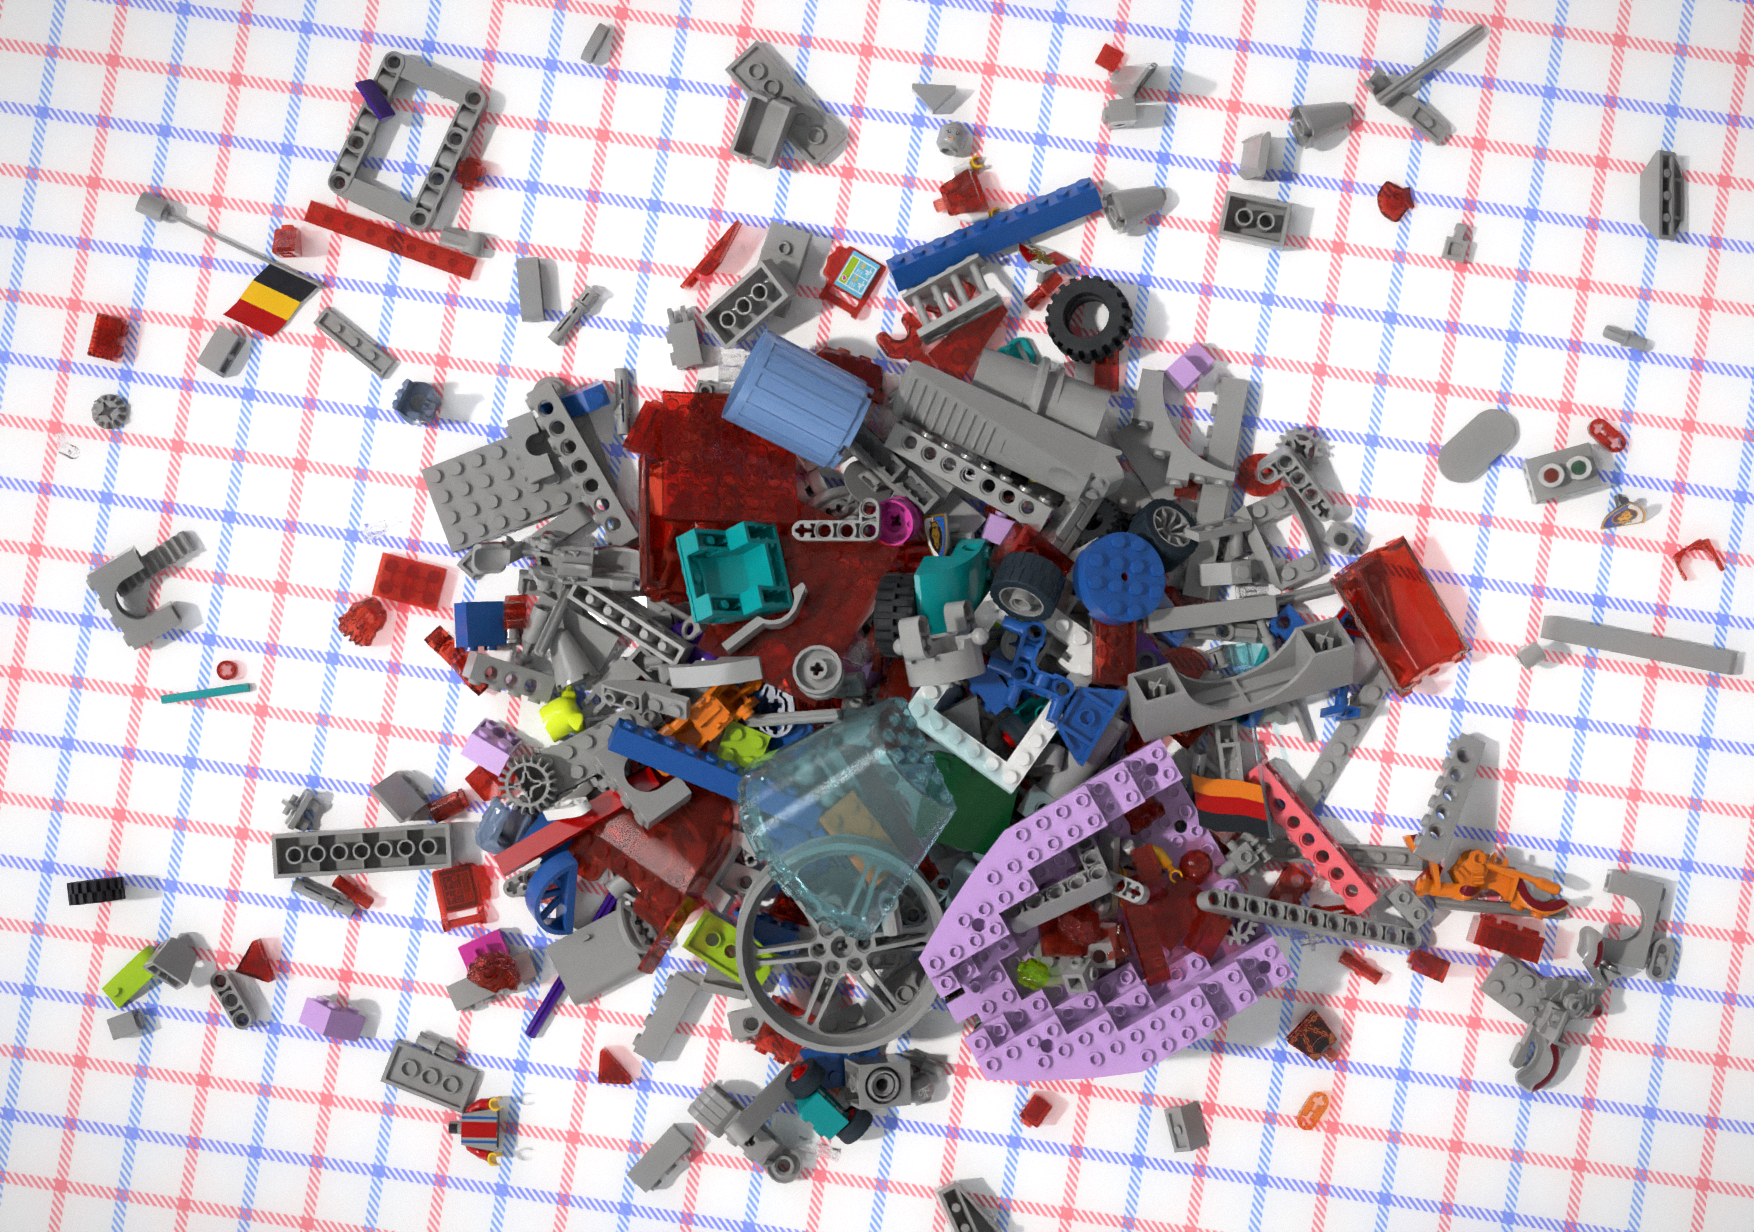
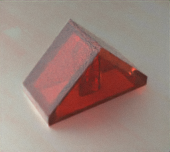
[598,1046,634,1085]

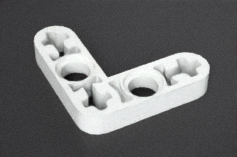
[542,778,594,821]

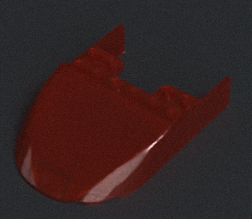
[541,765,735,974]

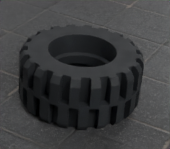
[1045,275,1133,364]
[874,572,918,658]

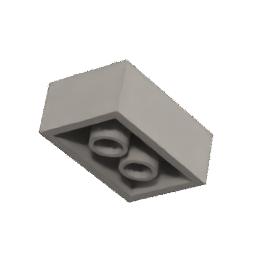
[1216,190,1292,251]

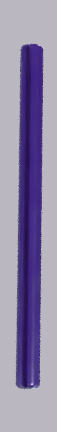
[525,864,633,1039]

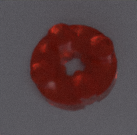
[1237,453,1282,497]

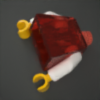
[933,155,1000,223]

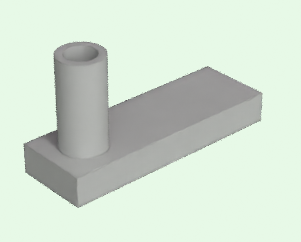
[1185,516,1252,556]

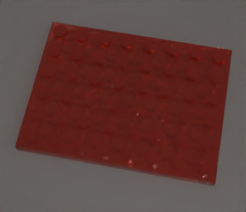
[697,492,900,708]

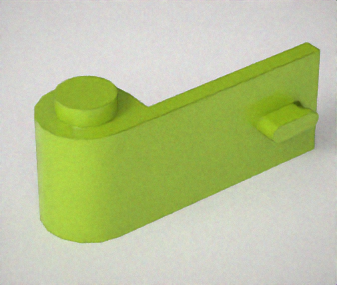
[101,945,159,1008]

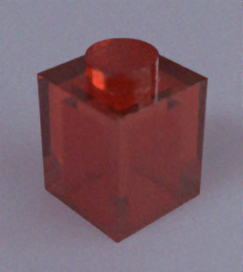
[1018,1091,1053,1128]

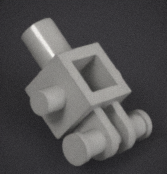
[1216,833,1273,880]

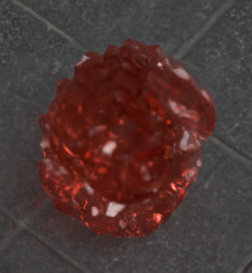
[1057,903,1101,946]
[466,950,522,993]

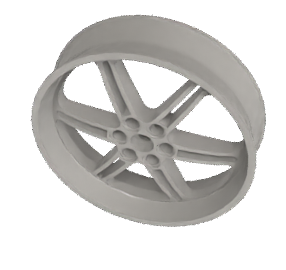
[735,834,943,1053]

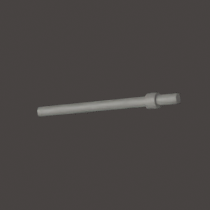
[1256,618,1314,743]

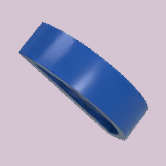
[525,850,578,935]

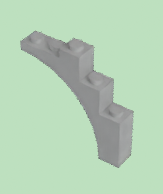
[1131,368,1235,489]

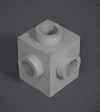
[1062,957,1099,993]

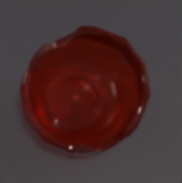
[1179,849,1213,885]

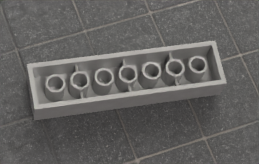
[271,822,455,879]

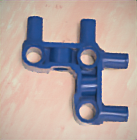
[986,615,1074,724]

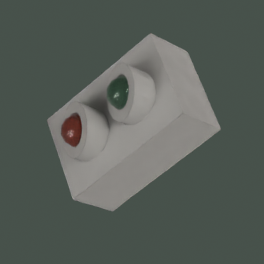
[1520,442,1601,504]

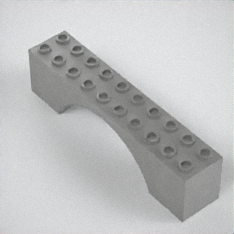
[1128,616,1355,743]

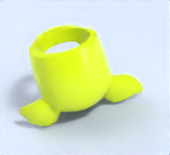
[539,685,585,743]

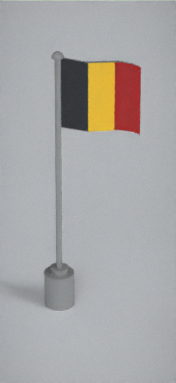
[135,191,324,337]

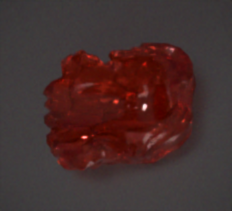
[338,596,387,647]

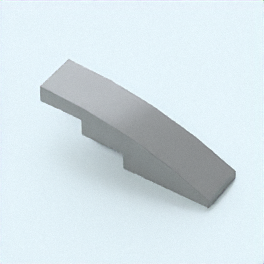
[668,656,764,688]

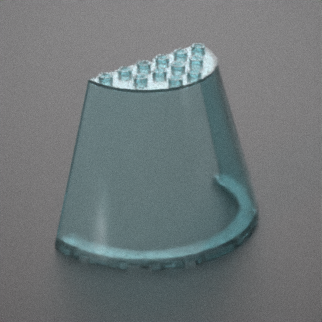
[737,697,957,941]

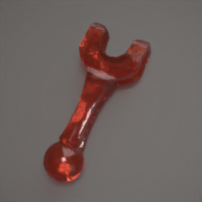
[875,311,936,369]

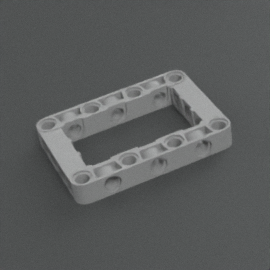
[327,51,488,233]

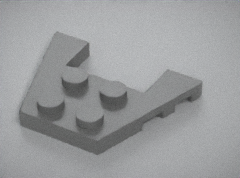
[692,822,770,914]

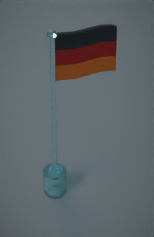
[1191,642,1276,843]

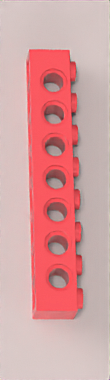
[1243,757,1381,915]

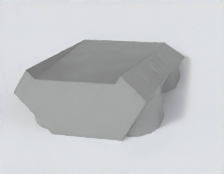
[1236,131,1272,181]

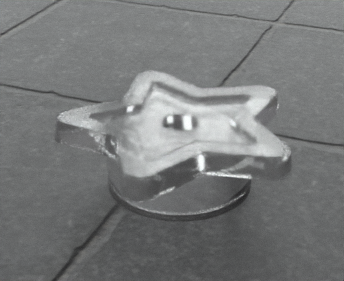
[1310,872,1335,901]

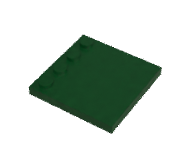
[913,749,1020,855]

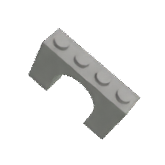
[86,545,182,650]
[593,745,692,830]
[1603,870,1666,970]

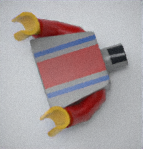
[448,1096,504,1166]

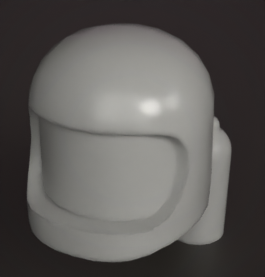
[643,655,672,686]

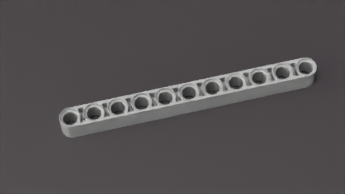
[1197,888,1422,951]

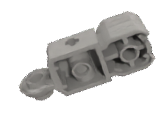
[687,1081,802,1184]

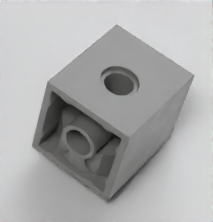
[844,1054,913,1110]

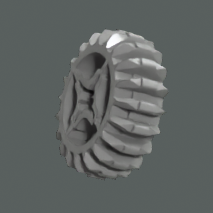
[498,754,559,814]

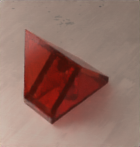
[235,938,276,983]

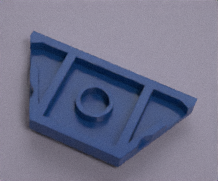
[1054,686,1127,767]
[798,1046,880,1090]

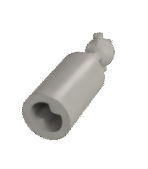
[515,604,552,666]

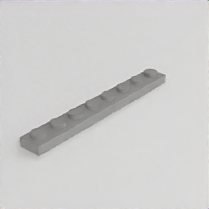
[1296,659,1399,811]

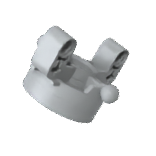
[893,600,989,687]

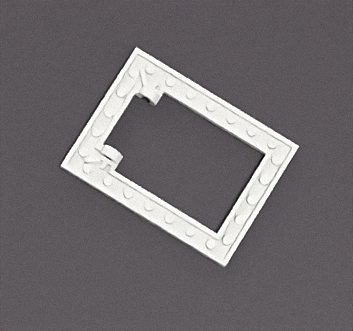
[901,591,1113,795]

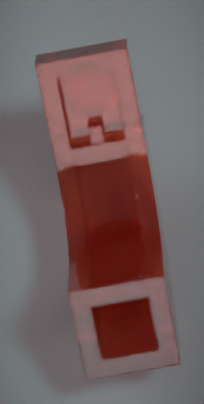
[424,625,490,696]
[1129,843,1168,904]

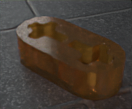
[1296,1091,1329,1130]

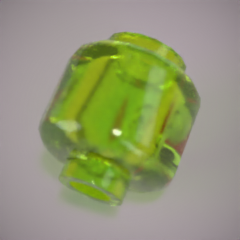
[1015,957,1051,991]

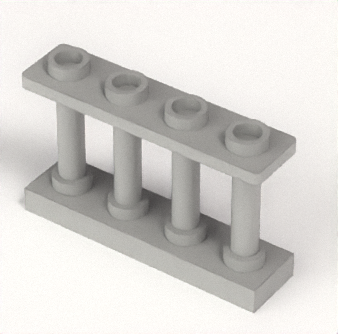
[901,253,1004,346]

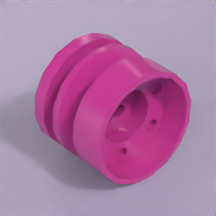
[869,495,923,546]

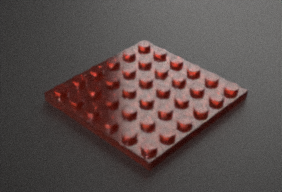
[661,391,798,526]

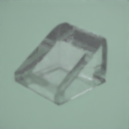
[531,648,553,675]

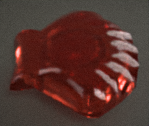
[1377,181,1415,222]

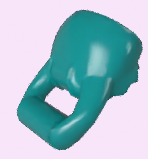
[997,337,1037,364]

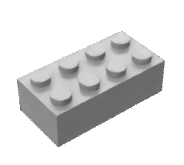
[699,259,798,351]

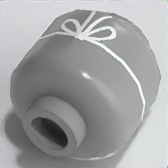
[910,1071,934,1106]

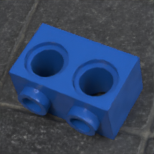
[1267,604,1307,645]

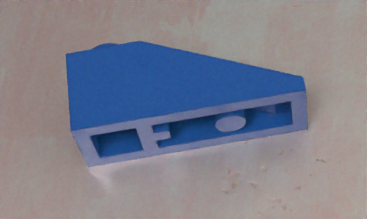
[541,380,611,424]

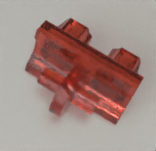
[1124,796,1166,835]

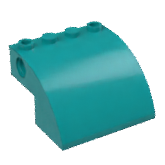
[676,521,793,624]
[914,538,993,635]

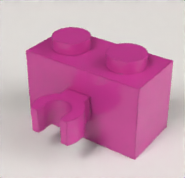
[458,928,511,973]

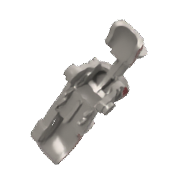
[472,530,652,591]
[1508,926,1622,1093]

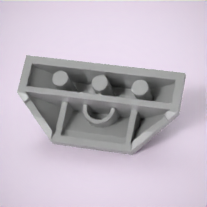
[1639,150,1684,241]

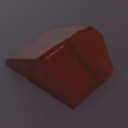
[465,765,516,801]

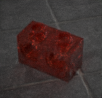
[1266,862,1313,915]

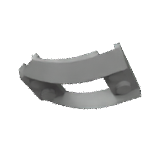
[1233,486,1324,591]

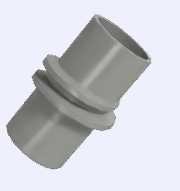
[971,347,1111,440]

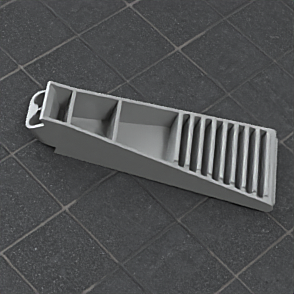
[892,360,1124,501]

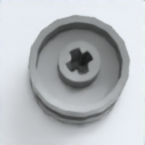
[793,645,845,700]

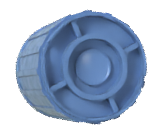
[721,329,874,469]

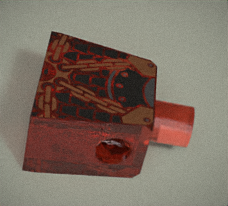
[1284,1009,1340,1064]

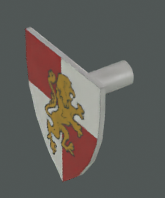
[1019,243,1071,284]

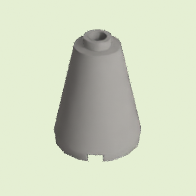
[1289,101,1354,149]
[1102,185,1167,235]
[549,628,599,692]

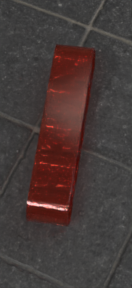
[1117,875,1171,987]

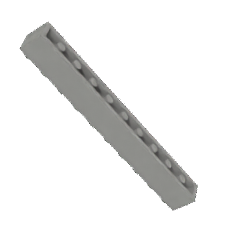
[1178,377,1249,600]

